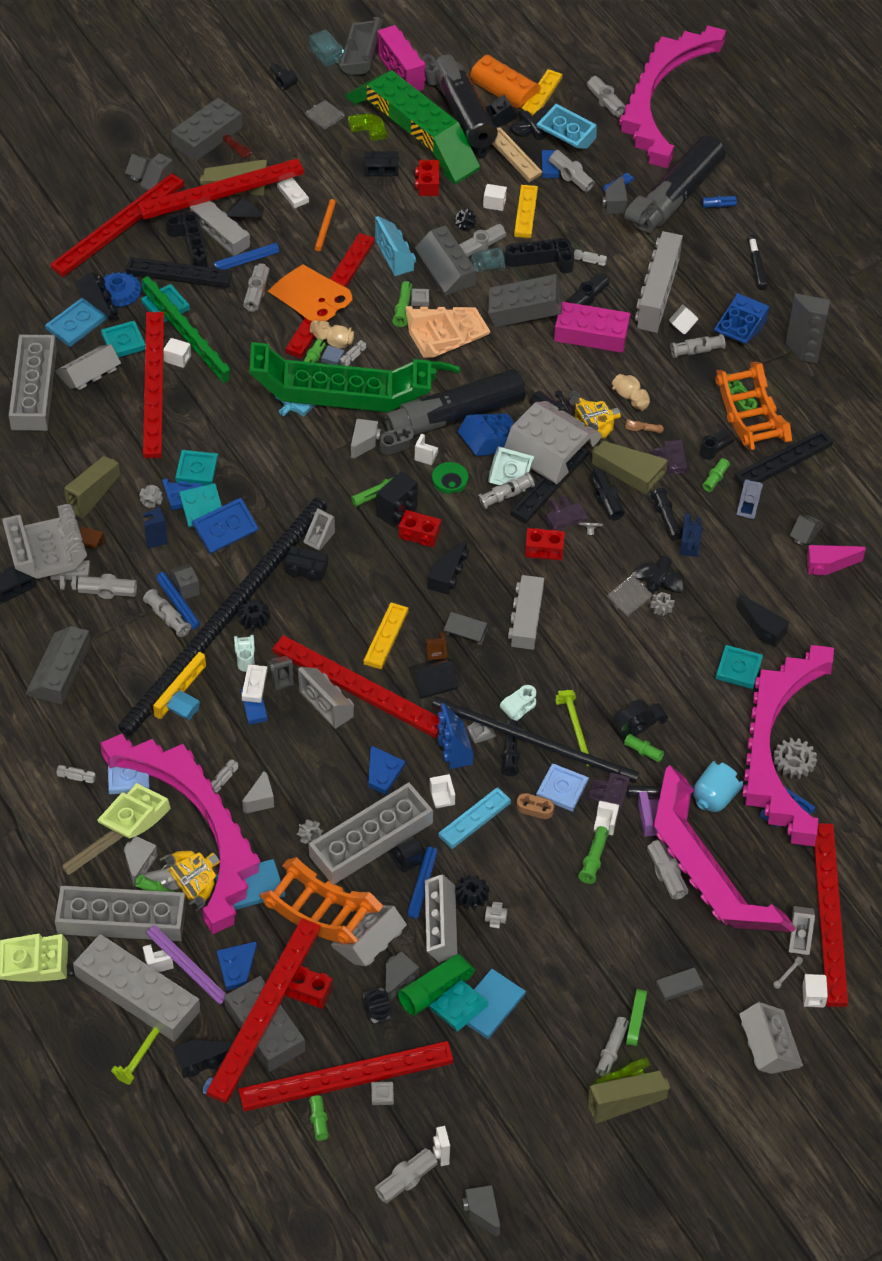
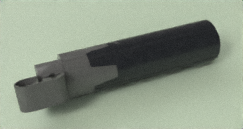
[420,54,498,149]
[625,135,726,233]
[379,369,526,455]

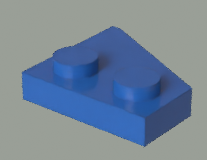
[217,942,257,991]

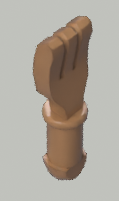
[625,419,664,433]

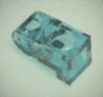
[471,247,505,272]

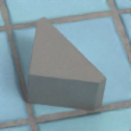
[303,508,335,550]
[242,772,274,813]

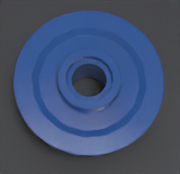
[104,271,141,307]

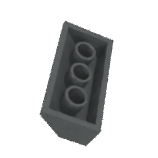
[415,225,477,295]
[786,293,830,364]
[26,626,91,705]

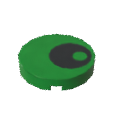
[432,462,468,494]

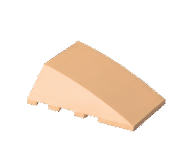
[406,306,490,358]

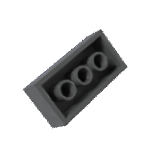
[171,98,242,162]
[488,274,563,327]
[224,976,305,1072]

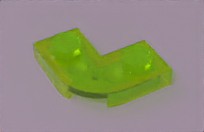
[347,114,387,141]
[592,1057,650,1085]

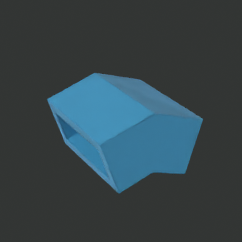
[167,690,200,721]

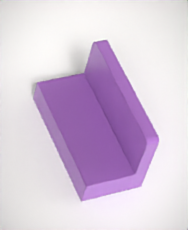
[638,791,659,837]

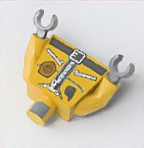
[568,391,621,442]
[160,851,220,911]

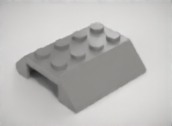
[504,401,601,485]
[2,504,87,579]

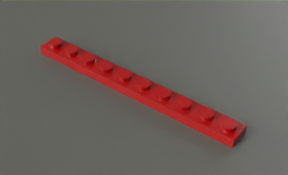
[138,158,304,220]
[50,173,184,277]
[285,233,375,359]
[143,312,164,458]
[272,635,440,738]
[814,823,848,1007]
[207,918,321,1104]
[239,1041,453,1112]

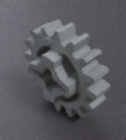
[773,738,817,779]

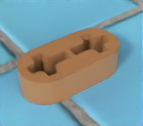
[517,793,554,819]

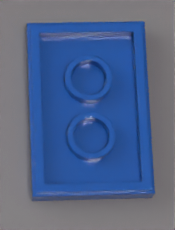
[192,498,259,554]

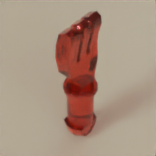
[223,134,252,158]

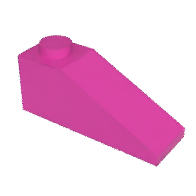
[807,545,866,575]

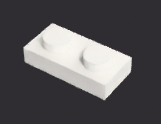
[277,178,309,208]
[242,664,268,703]
[433,1126,450,1166]

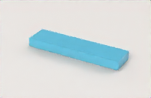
[438,787,511,849]

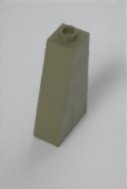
[200,160,267,196]
[592,441,668,494]
[64,456,120,519]
[587,1071,670,1124]

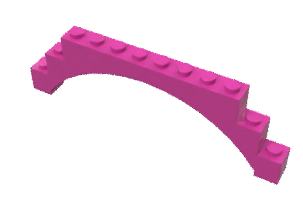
[619,26,726,168]
[743,645,834,846]
[101,734,260,935]

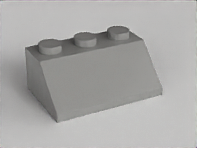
[55,344,121,390]
[298,667,354,729]
[330,905,407,966]
[740,1002,803,1074]

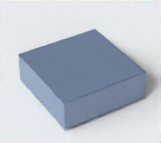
[321,345,344,365]

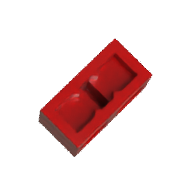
[415,160,439,196]
[399,510,441,547]
[525,528,565,560]
[285,966,332,1009]

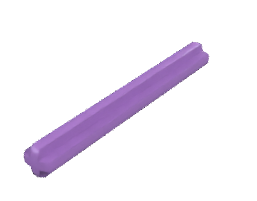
[147,925,227,1004]

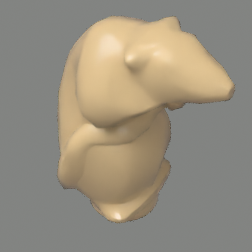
[310,320,355,349]
[611,374,650,411]

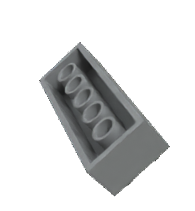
[635,231,683,333]
[9,335,57,431]
[309,783,433,885]
[55,886,186,941]
[73,934,200,1042]

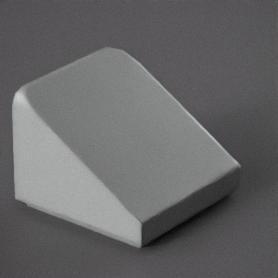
[467,722,496,743]

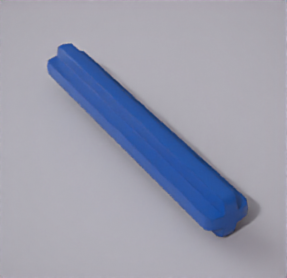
[214,243,279,270]
[156,572,200,630]
[408,846,437,919]

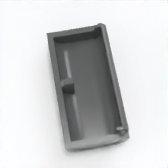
[339,17,383,75]

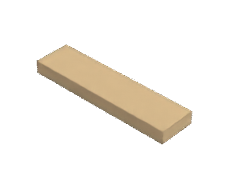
[492,127,542,182]

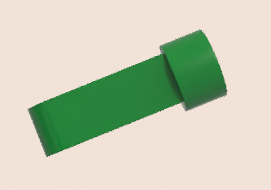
[397,954,475,1016]

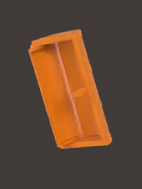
[470,55,541,109]

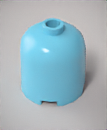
[693,761,743,812]

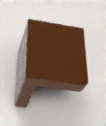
[80,527,105,549]
[425,632,447,660]

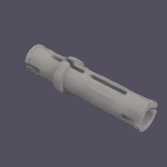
[595,1017,630,1077]

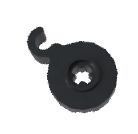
[613,700,668,738]

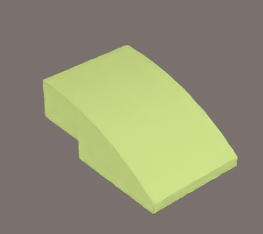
[97,783,171,839]
[0,934,68,982]

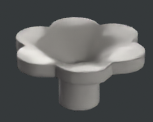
[579,523,603,535]

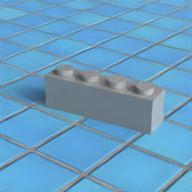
[190,201,250,256]
[508,575,544,650]
[425,874,457,963]

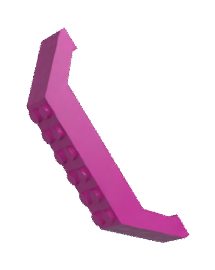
[654,765,796,932]

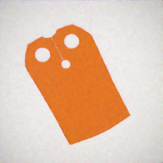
[268,264,352,321]

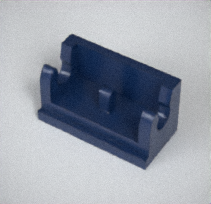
[143,507,168,549]
[680,513,702,557]

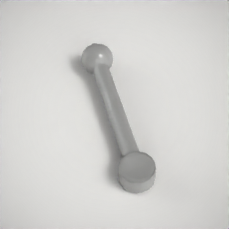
[773,956,803,989]

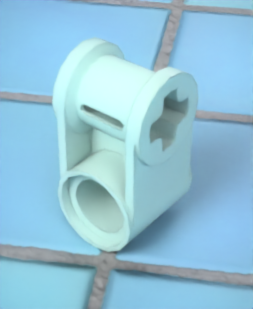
[234,635,255,672]
[500,685,536,721]

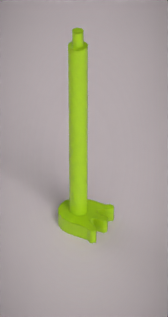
[555,690,590,766]
[111,1027,159,1085]

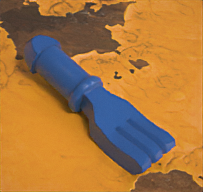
[603,173,634,191]

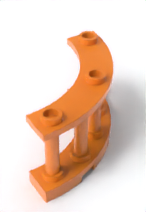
[715,361,792,450]
[259,857,383,944]

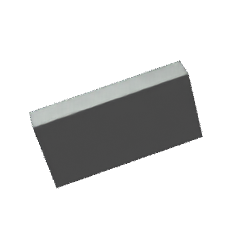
[656,967,703,1001]

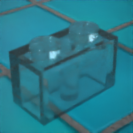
[309,29,343,67]

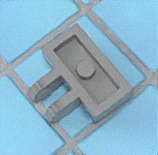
[50,560,90,590]

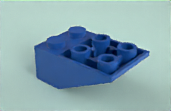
[714,293,769,344]
[458,413,514,456]
[437,703,473,769]

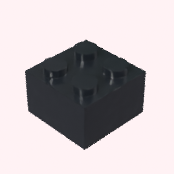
[376,471,418,527]

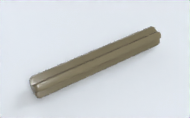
[62,830,123,875]

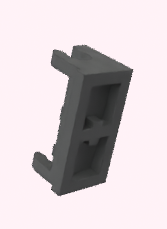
[444,612,488,645]

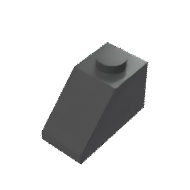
[140,153,174,191]
[125,154,152,182]
[602,177,628,214]
[790,515,824,545]
[169,565,200,600]
[267,656,294,690]
[385,951,419,1002]
[462,1185,500,1236]

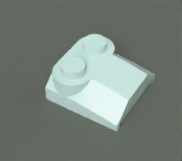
[488,446,534,492]

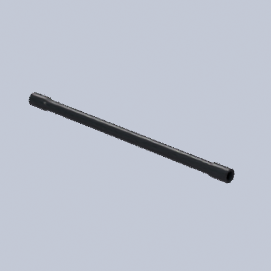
[432,696,639,783]

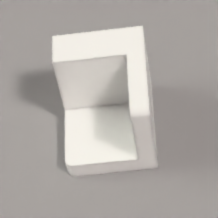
[483,184,507,211]
[669,304,698,334]
[163,338,191,368]
[415,434,438,465]
[430,774,455,808]
[594,801,619,835]
[143,945,173,972]
[803,974,827,1007]

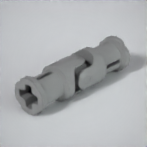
[670,334,726,358]
[478,472,535,510]
[143,589,191,637]

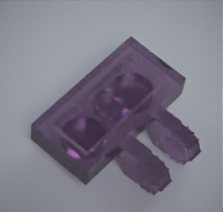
[651,440,687,474]
[546,495,587,530]
[588,773,630,814]

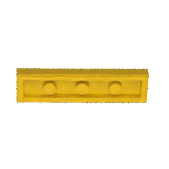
[521,69,563,115]
[514,185,538,238]
[364,603,409,670]
[153,652,206,719]

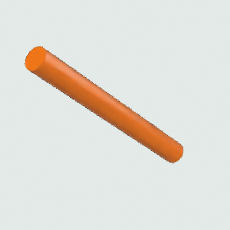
[315,199,336,252]

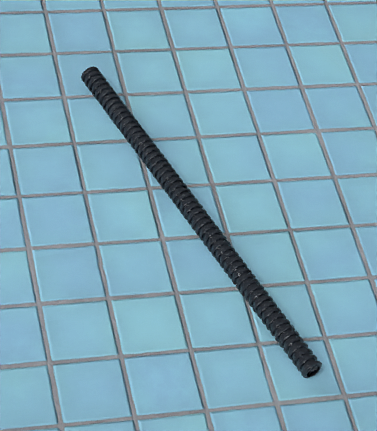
[118,497,327,737]

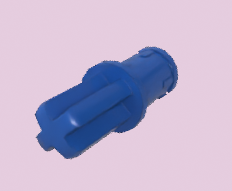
[703,195,737,208]

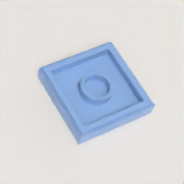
[536,763,589,812]
[108,766,149,794]

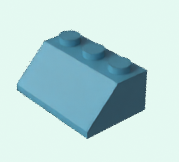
[537,104,597,149]
[375,216,416,276]

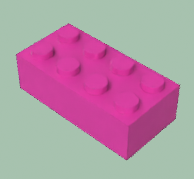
[378,25,426,91]
[554,302,631,353]

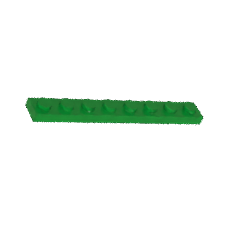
[142,276,230,384]

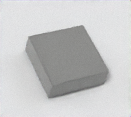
[412,289,429,306]
[371,1082,394,1105]

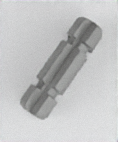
[574,249,607,266]
[340,340,366,366]
[211,759,238,793]
[56,765,96,783]

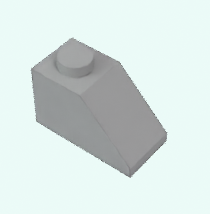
[351,419,381,458]
[124,836,158,887]
[789,906,815,955]

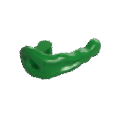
[431,361,460,381]

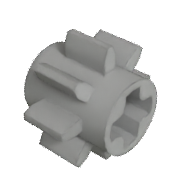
[139,485,163,508]
[650,592,675,616]
[297,819,323,844]
[485,902,507,928]

